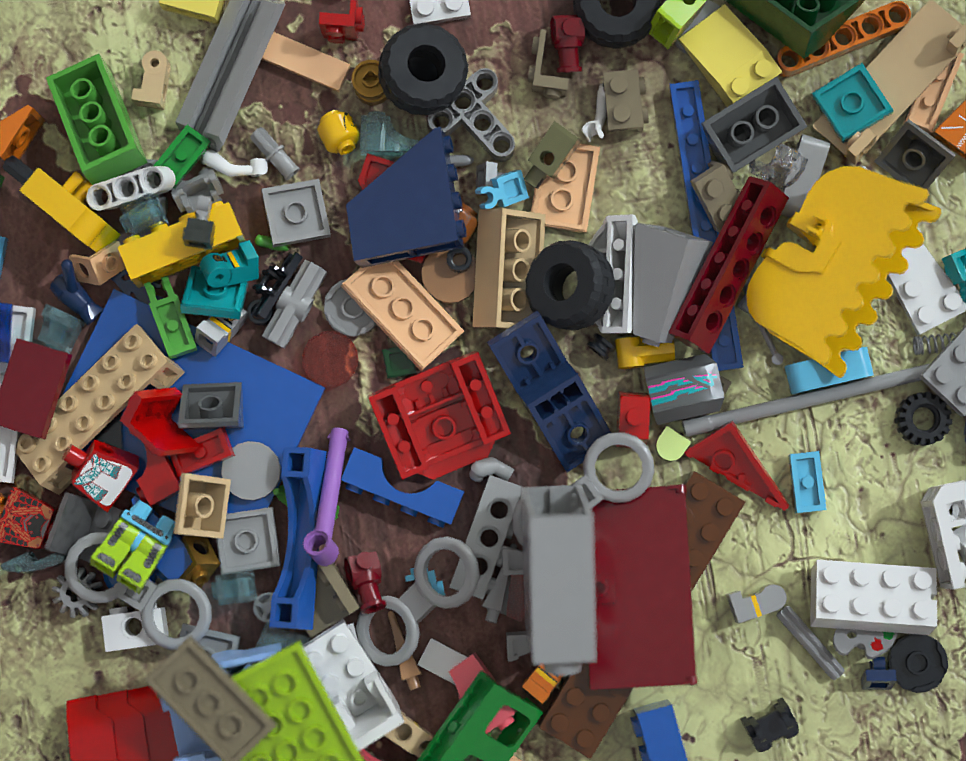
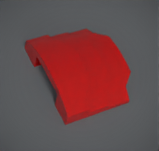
[367,351,511,480]
[66,686,179,761]

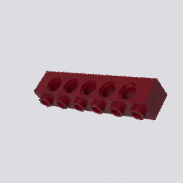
[668,176,789,354]

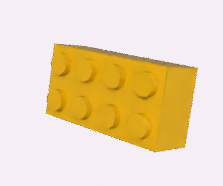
[118,201,245,288]

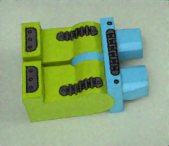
[90,500,175,595]

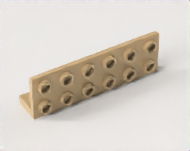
[813,0,966,165]
[16,324,185,495]

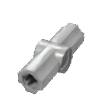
[262,260,327,349]

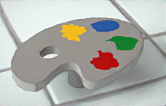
[833,629,898,659]

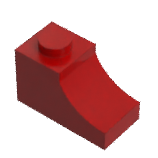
[136,443,181,507]

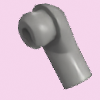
[469,457,515,482]

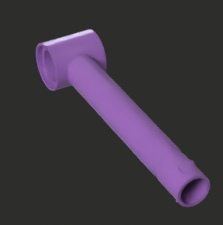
[303,428,350,566]

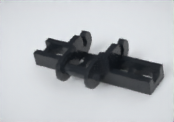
[251,252,303,320]

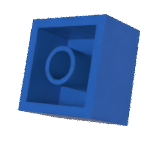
[630,699,688,761]

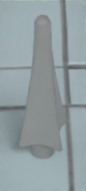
[482,544,517,624]

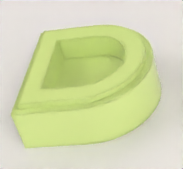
[655,426,691,461]

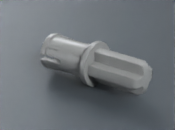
[250,127,300,180]

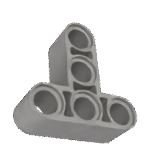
[428,68,515,162]

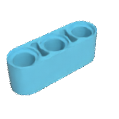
[784,347,874,395]

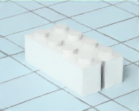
[810,560,937,635]

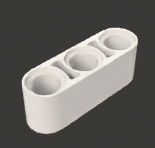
[86,166,176,211]

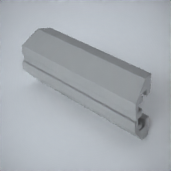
[175,0,286,153]

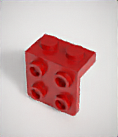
[120,387,199,456]

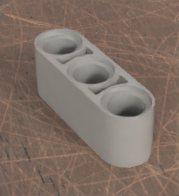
[781,134,830,218]

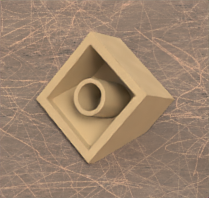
[174,473,231,539]

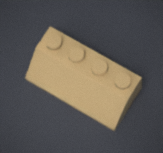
[473,208,546,329]

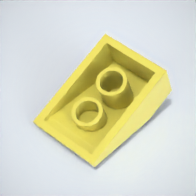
[678,4,782,107]

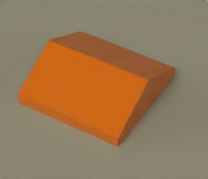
[0,105,45,161]

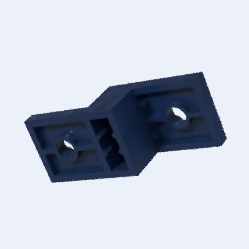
[487,311,611,472]

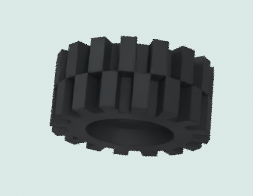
[895,392,953,446]

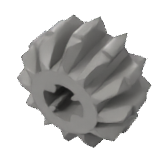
[52,568,103,618]

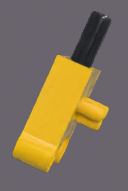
[2,155,121,252]

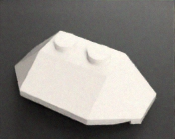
[588,214,638,334]

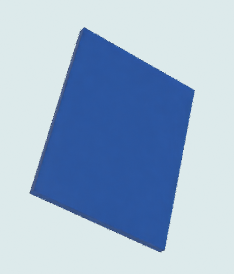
[62,289,326,514]

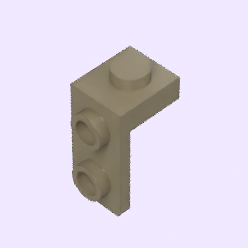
[527,29,569,99]

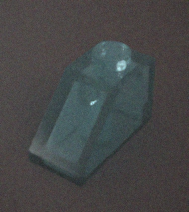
[119,193,169,236]

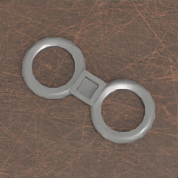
[512,432,654,546]
[64,532,212,650]
[356,537,479,667]

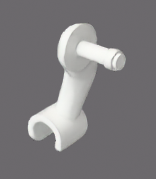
[582,83,607,142]
[201,150,268,177]

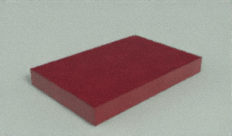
[0,338,73,440]

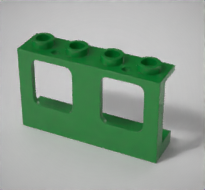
[417,671,543,761]

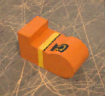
[522,664,564,704]

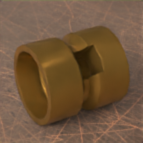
[352,60,388,106]

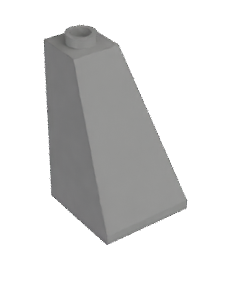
[633,223,713,347]

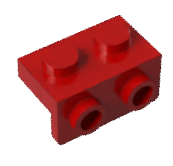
[319,0,365,44]

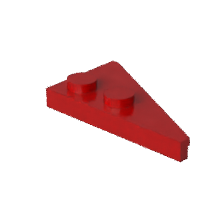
[684,420,789,511]

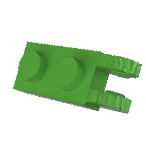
[144,275,197,359]

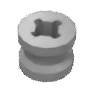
[253,592,274,622]

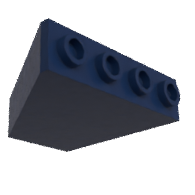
[346,127,467,268]

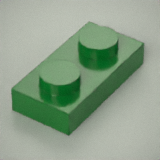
[154,125,211,189]

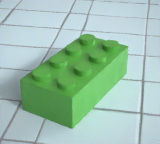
[46,53,148,185]

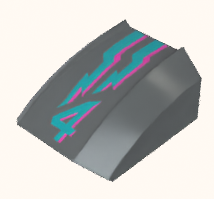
[644,354,725,425]

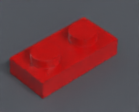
[170,427,235,477]

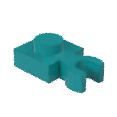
[942,249,966,303]

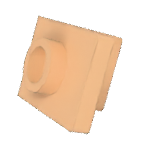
[69,241,126,285]

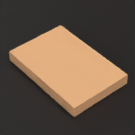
[531,144,600,234]

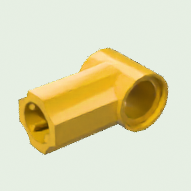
[615,337,675,369]

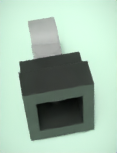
[182,195,215,250]

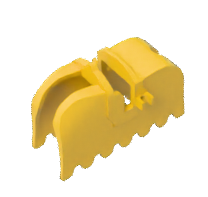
[746,166,941,378]

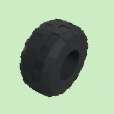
[573,0,661,49]
[378,23,468,115]
[525,240,615,330]

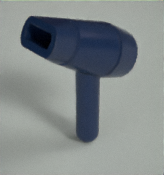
[49,259,104,326]

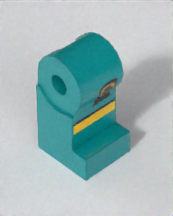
[199,240,259,288]

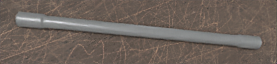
[682,363,931,437]

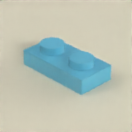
[788,451,827,513]

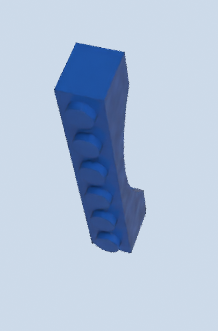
[269,447,327,630]

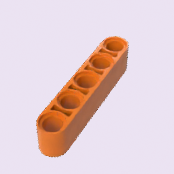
[774,1,911,78]

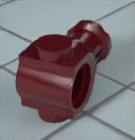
[550,14,585,73]
[343,551,386,614]

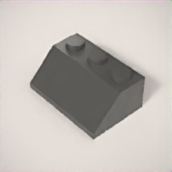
[701,77,808,173]

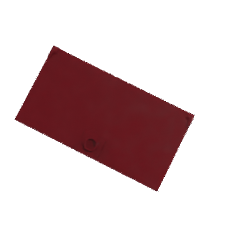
[589,484,698,690]

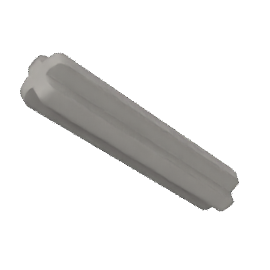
[777,606,845,680]

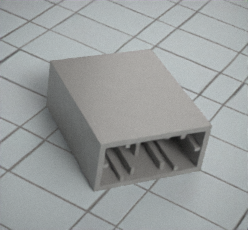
[521,485,596,676]

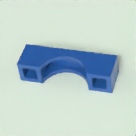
[341,447,464,528]

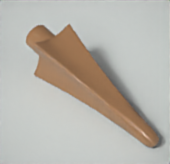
[388,611,423,691]

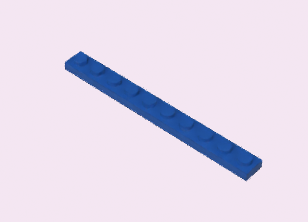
[669,80,744,372]

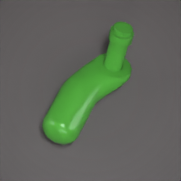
[255,235,289,252]

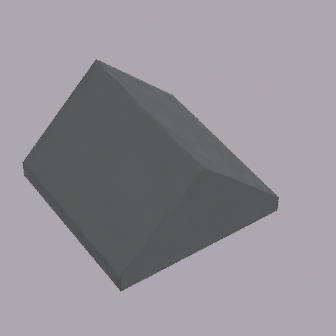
[874,119,956,189]
[178,382,244,430]

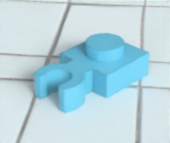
[475,170,529,209]

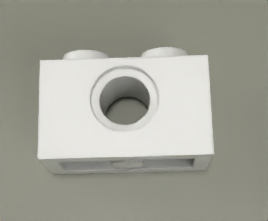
[101,603,169,652]

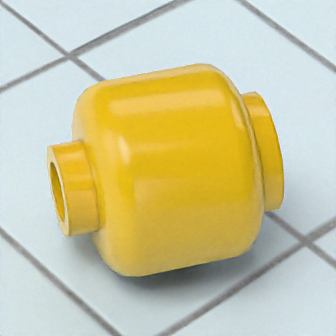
[317,110,360,155]

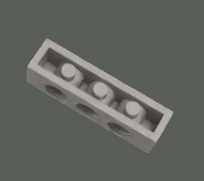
[449,475,522,599]

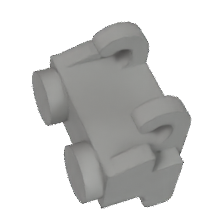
[171,168,224,214]

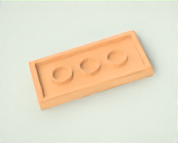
[341,261,464,371]

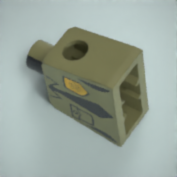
[524,121,582,189]

